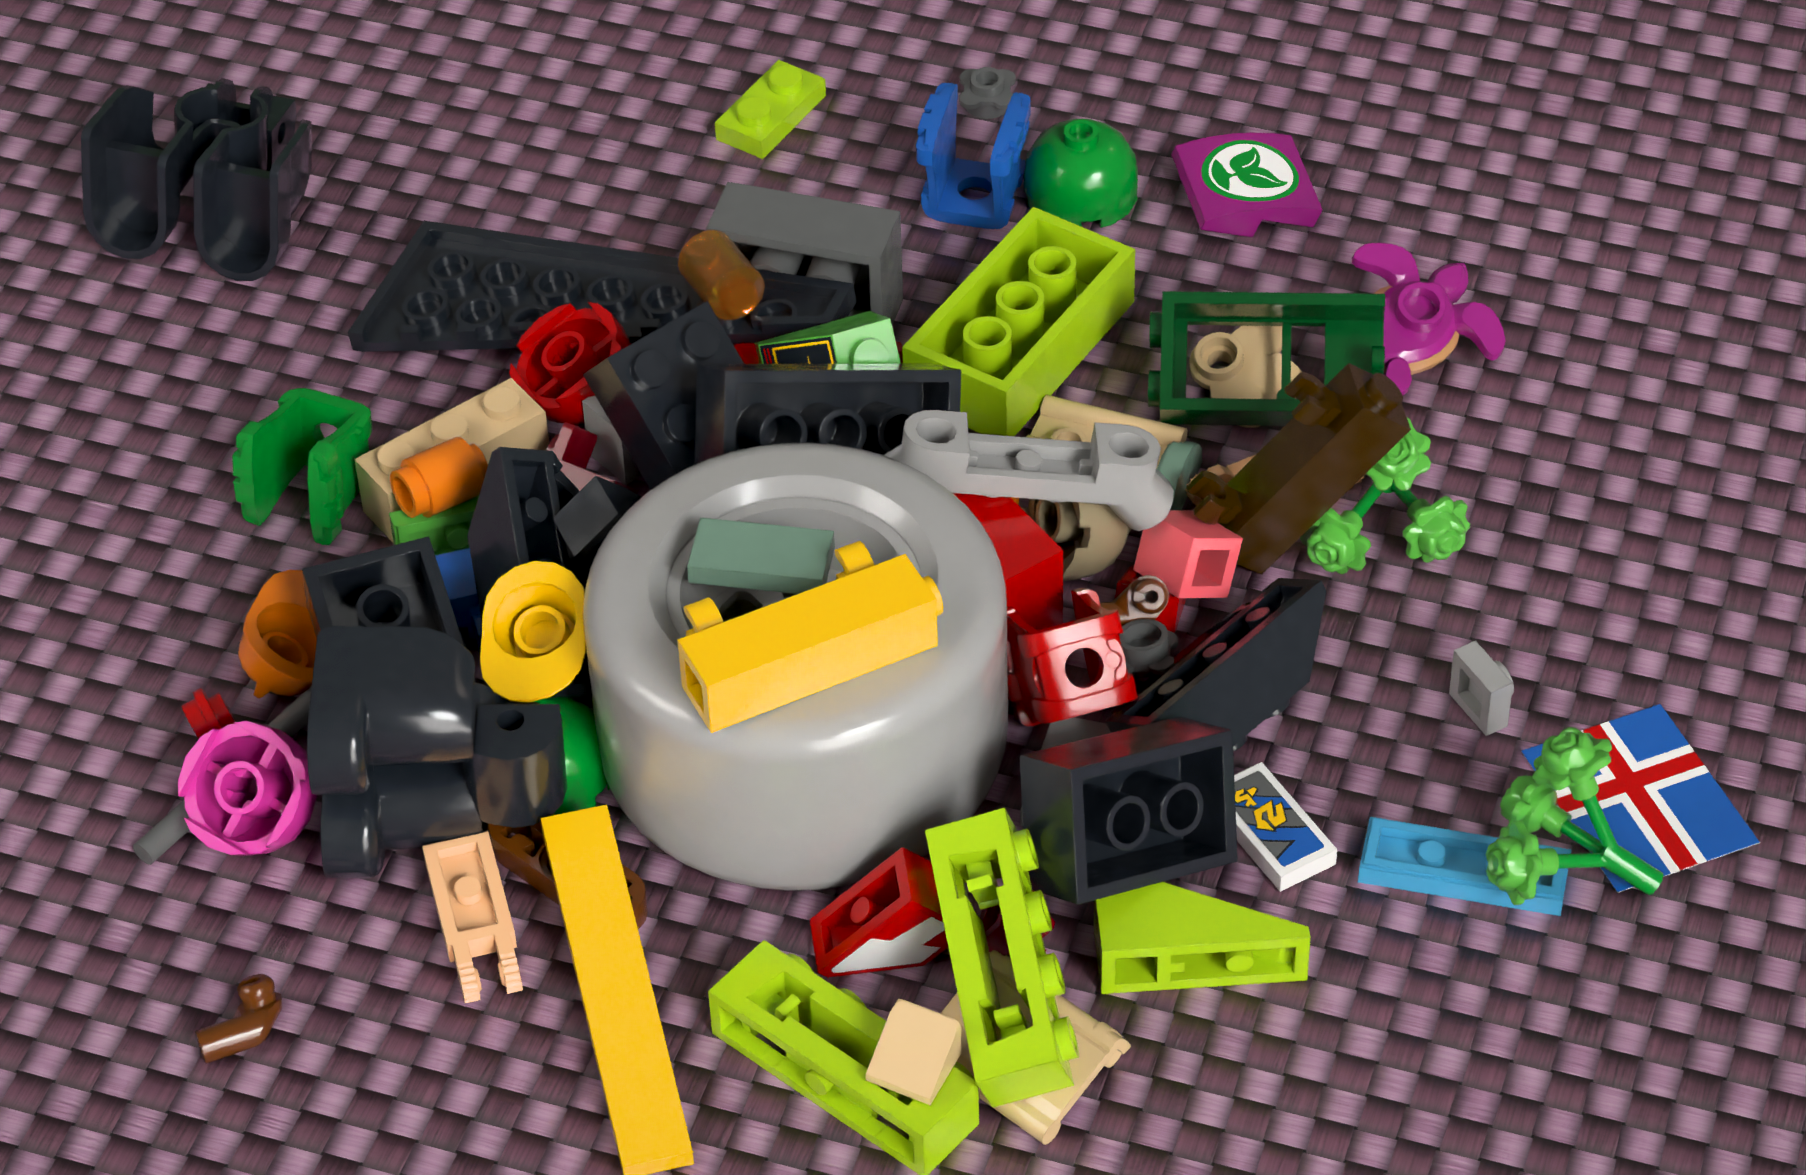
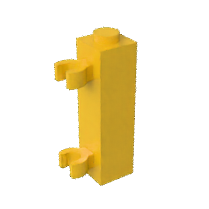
[677,541,943,733]

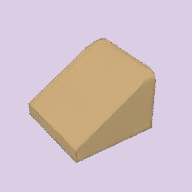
[866,999,962,1105]

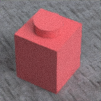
[1133,510,1243,598]

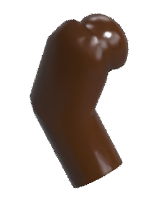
[1100,575,1169,626]
[195,974,282,1064]

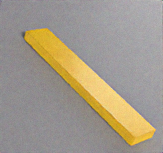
[541,805,694,1175]

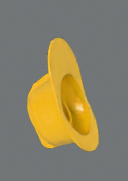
[480,561,586,703]

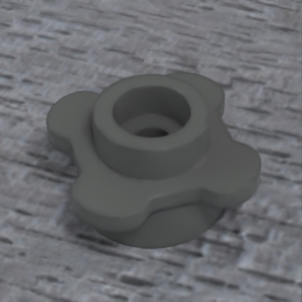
[959,67,1016,119]
[1119,619,1178,677]

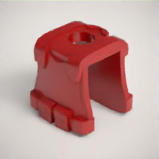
[1007,588,1138,726]

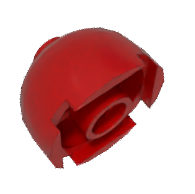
[509,302,631,426]

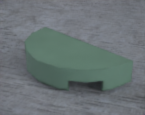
[1157,441,1203,510]

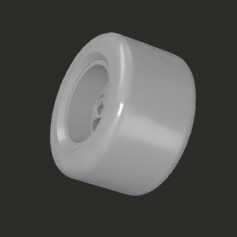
[583,443,1008,891]

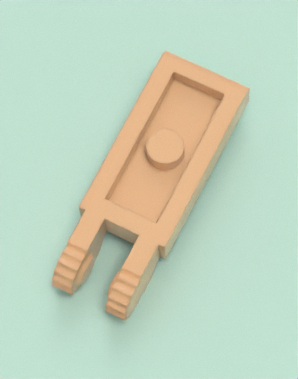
[422,831,523,1003]

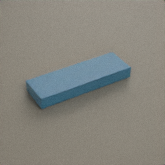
[1358,817,1571,916]

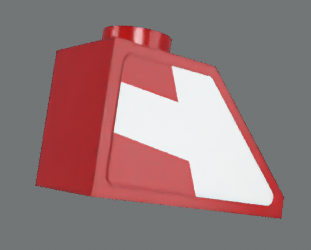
[809,847,948,978]

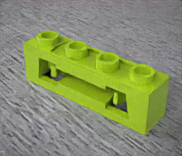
[925,808,1079,1107]
[708,940,979,1175]

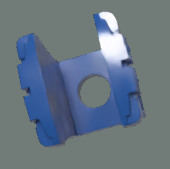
[916,83,1031,229]

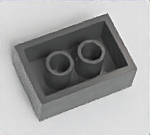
[706,182,903,326]

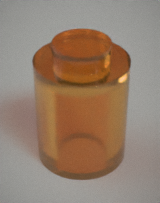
[678,230,765,320]

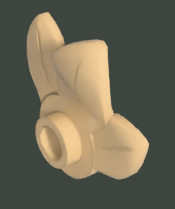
[1189,326,1302,428]

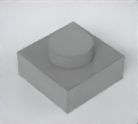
[1449,640,1514,736]

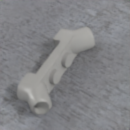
[884,410,1174,531]

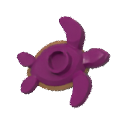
[1352,243,1506,395]

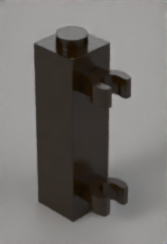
[1186,363,1411,574]

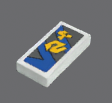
[1234,762,1337,892]

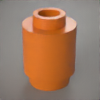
[390,437,488,518]

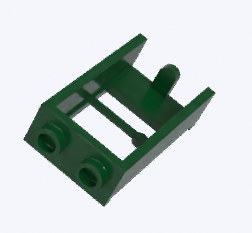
[1148,291,1385,426]

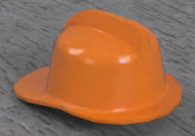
[238,569,317,699]

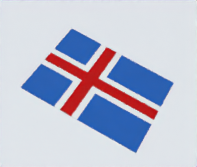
[1521,704,1760,893]

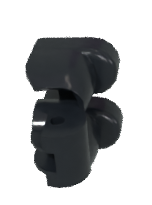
[81,78,312,281]
[307,626,567,878]

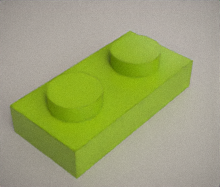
[715,60,826,159]

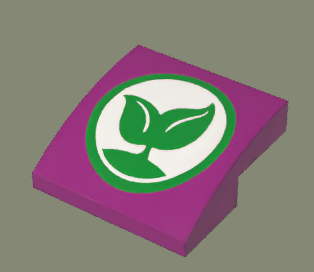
[1171,132,1323,237]

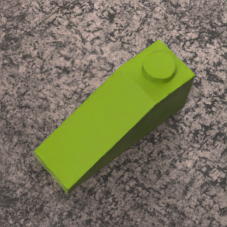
[1094,882,1311,994]

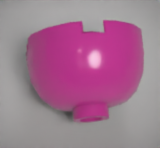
[178,721,317,856]

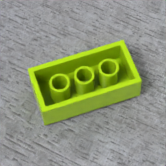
[902,207,1135,436]

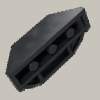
[467,447,592,700]
[1105,578,1326,752]

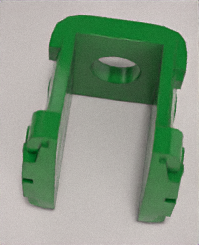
[232,388,372,545]

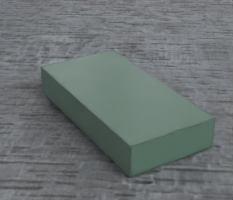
[687,517,835,594]

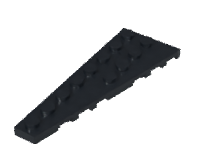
[347,220,857,352]

